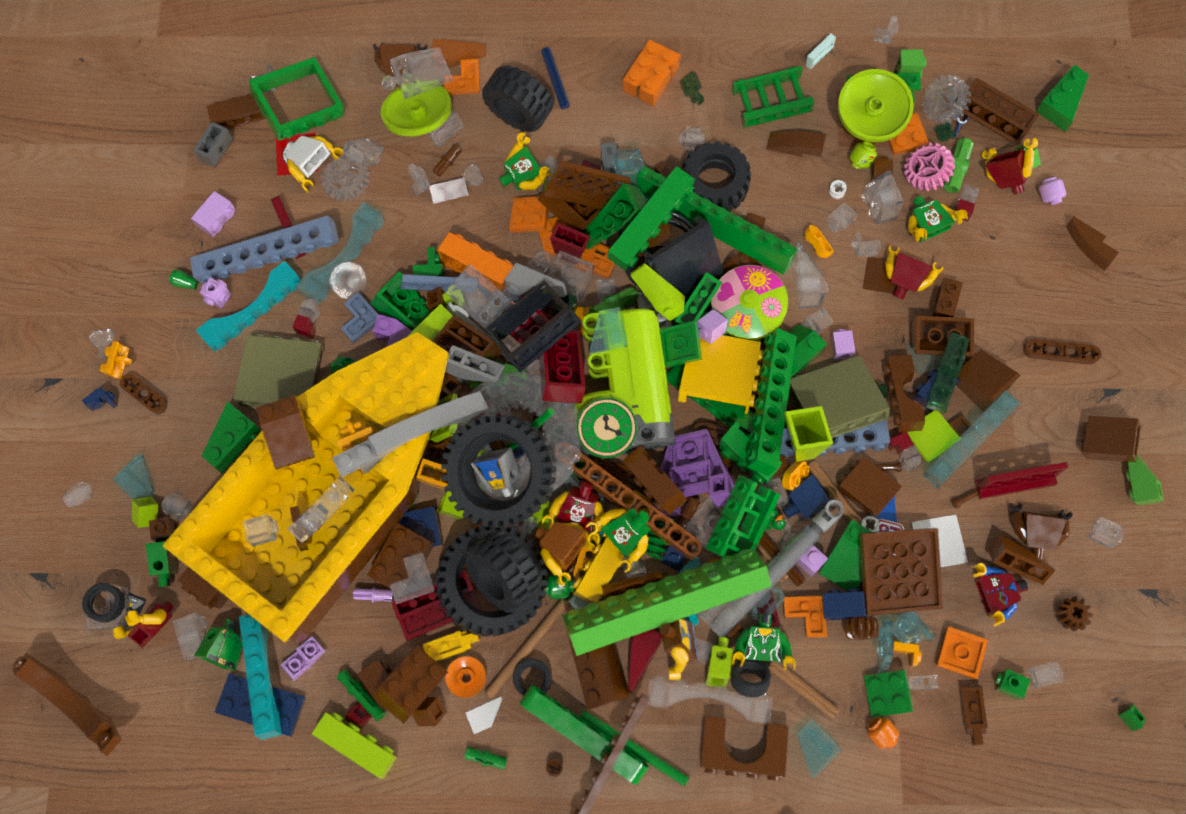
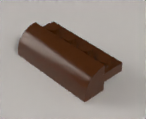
[956,78,1040,146]
[566,630,630,710]

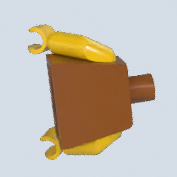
[536,522,598,586]

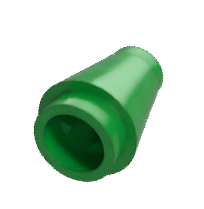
[169,269,199,290]

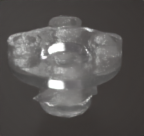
[328,262,366,299]

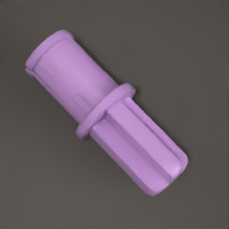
[353,587,394,603]

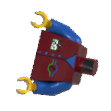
[971,563,1028,626]

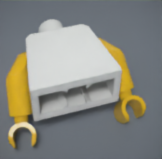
[286,136,343,193]

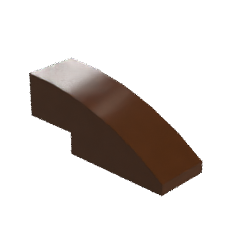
[767,131,826,157]
[1066,216,1119,271]

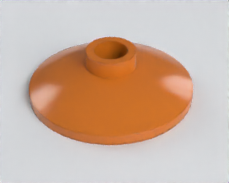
[445,656,486,698]

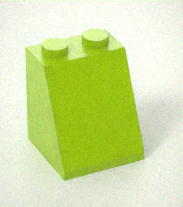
[784,406,833,462]

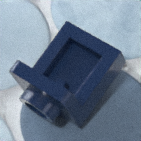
[662,537,692,571]

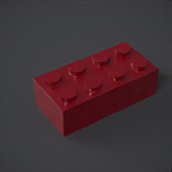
[539,330,585,404]

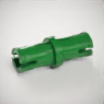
[464,746,508,770]

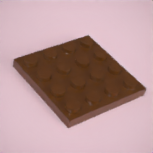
[860,528,943,616]

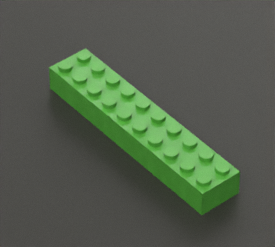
[562,548,772,656]

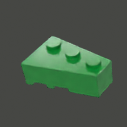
[1036,64,1089,132]
[201,401,260,473]

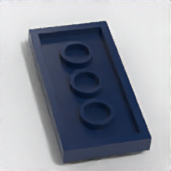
[214,673,306,737]

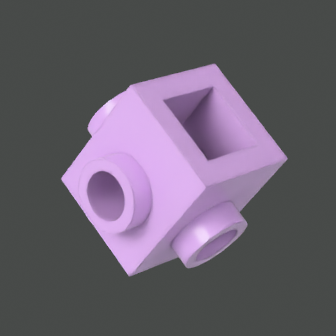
[199,278,232,309]

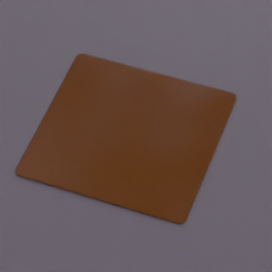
[863,257,897,294]

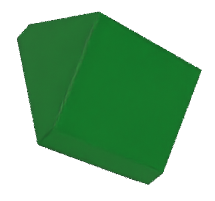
[1118,704,1146,732]

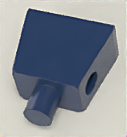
[782,475,833,521]

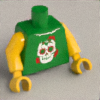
[498,132,551,191]
[908,196,968,243]
[586,508,650,573]

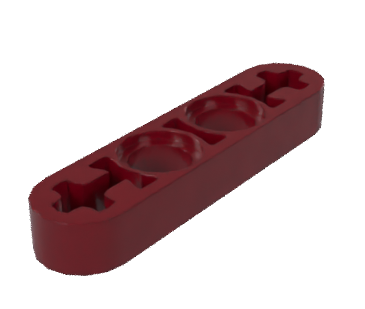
[270,196,305,259]

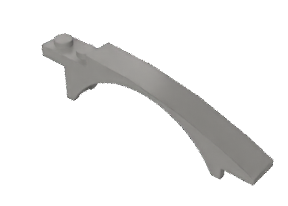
[332,391,489,477]

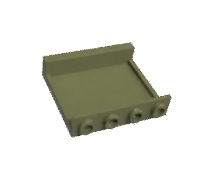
[233,334,325,407]
[789,355,890,438]

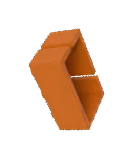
[623,39,680,106]

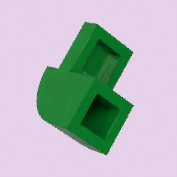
[413,247,445,277]

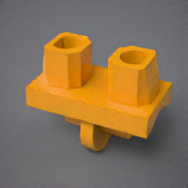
[100,341,132,380]
[337,419,373,452]

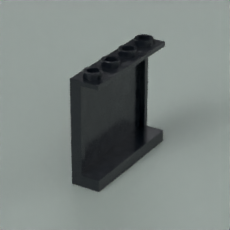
[643,215,724,303]

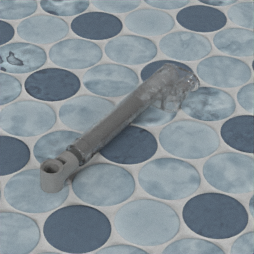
[696,500,844,637]

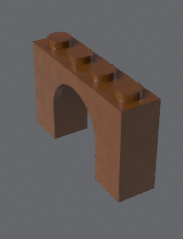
[700,716,789,781]

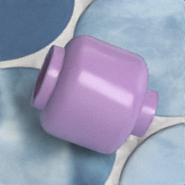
[1039,177,1067,205]

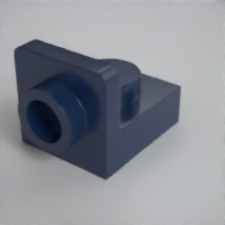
[82,387,117,411]

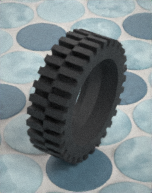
[441,416,556,527]
[435,525,548,637]

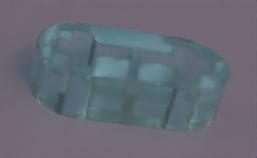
[751,588,784,621]

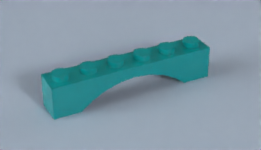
[196,261,302,352]
[239,614,282,740]

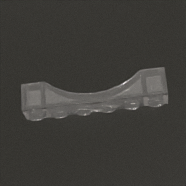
[646,677,773,724]

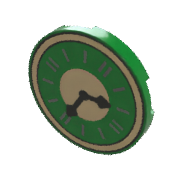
[576,398,637,458]

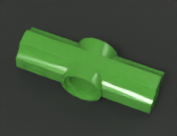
[943,138,974,193]
[588,287,639,323]

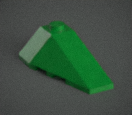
[583,183,647,250]
[370,271,431,331]
[757,324,827,387]

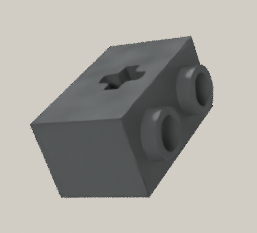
[193,122,233,168]

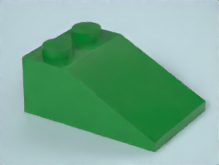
[819,520,872,592]

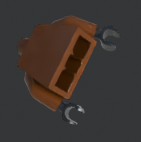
[373,43,428,87]
[1008,503,1073,560]

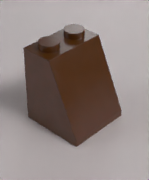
[952,350,1021,412]

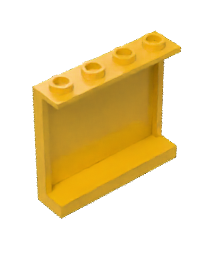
[678,335,763,414]

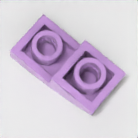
[281,637,325,681]

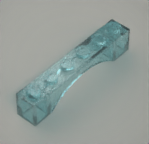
[296,202,384,305]
[923,391,1021,489]

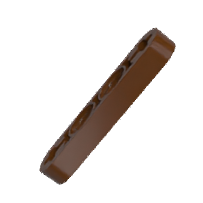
[1023,339,1102,365]

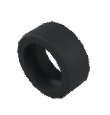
[82,583,125,623]
[513,659,552,696]
[730,659,771,698]

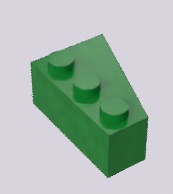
[719,421,782,486]

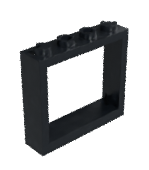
[485,280,581,372]

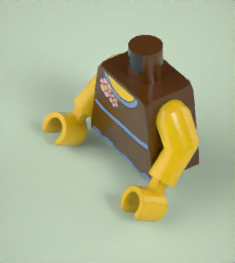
[660,618,698,680]

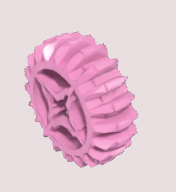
[904,142,955,192]

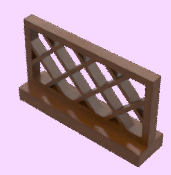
[544,161,631,209]

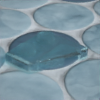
[589,307,628,354]
[112,453,155,499]
[888,612,937,644]
[877,620,893,674]

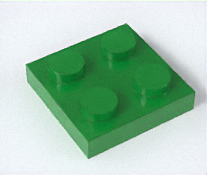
[660,321,702,368]
[864,670,914,718]

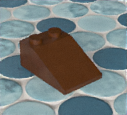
[256,395,315,470]

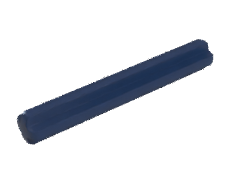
[541,47,569,110]

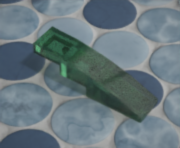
[926,332,970,414]

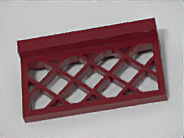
[974,462,1068,500]

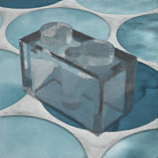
[342,138,384,168]
[172,612,208,661]

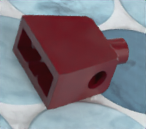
[550,223,591,262]

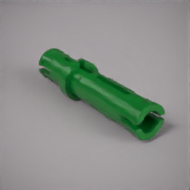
[337,669,386,722]

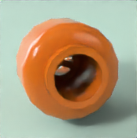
[867,717,899,749]

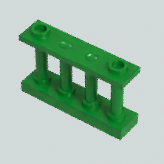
[732,66,815,128]

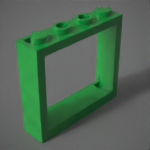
[249,57,344,141]

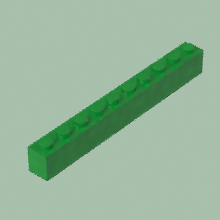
[628,163,798,275]

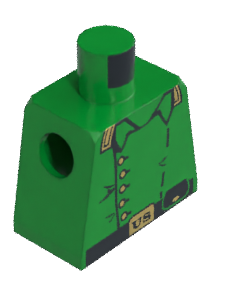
[194,619,242,670]

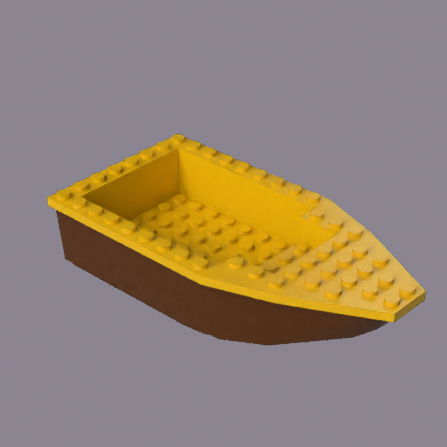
[162,332,449,643]

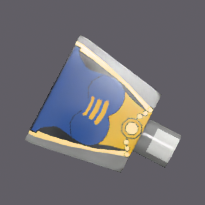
[471,447,520,497]

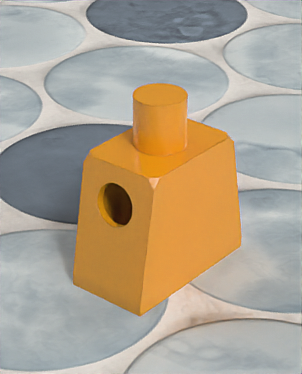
[416,459,448,490]

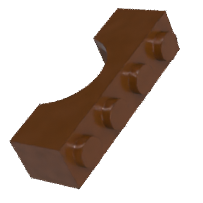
[883,355,925,432]

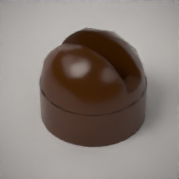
[546,759,563,777]

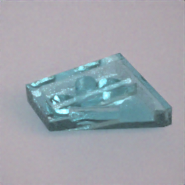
[797,719,842,779]

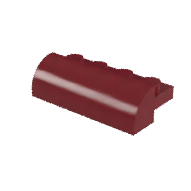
[391,571,482,641]

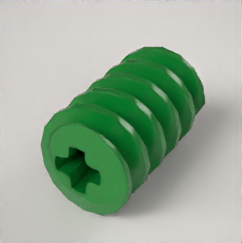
[645,519,677,560]

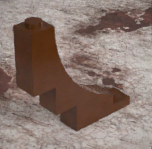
[12,652,122,756]

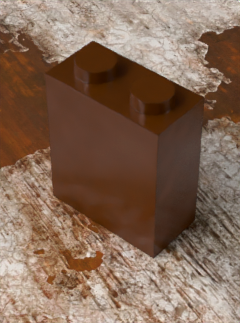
[1081,416,1142,463]
[838,457,902,518]

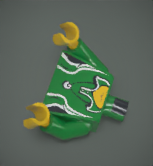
[731,614,796,671]

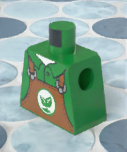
[146,541,178,587]

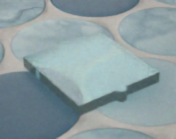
[906,343,948,375]

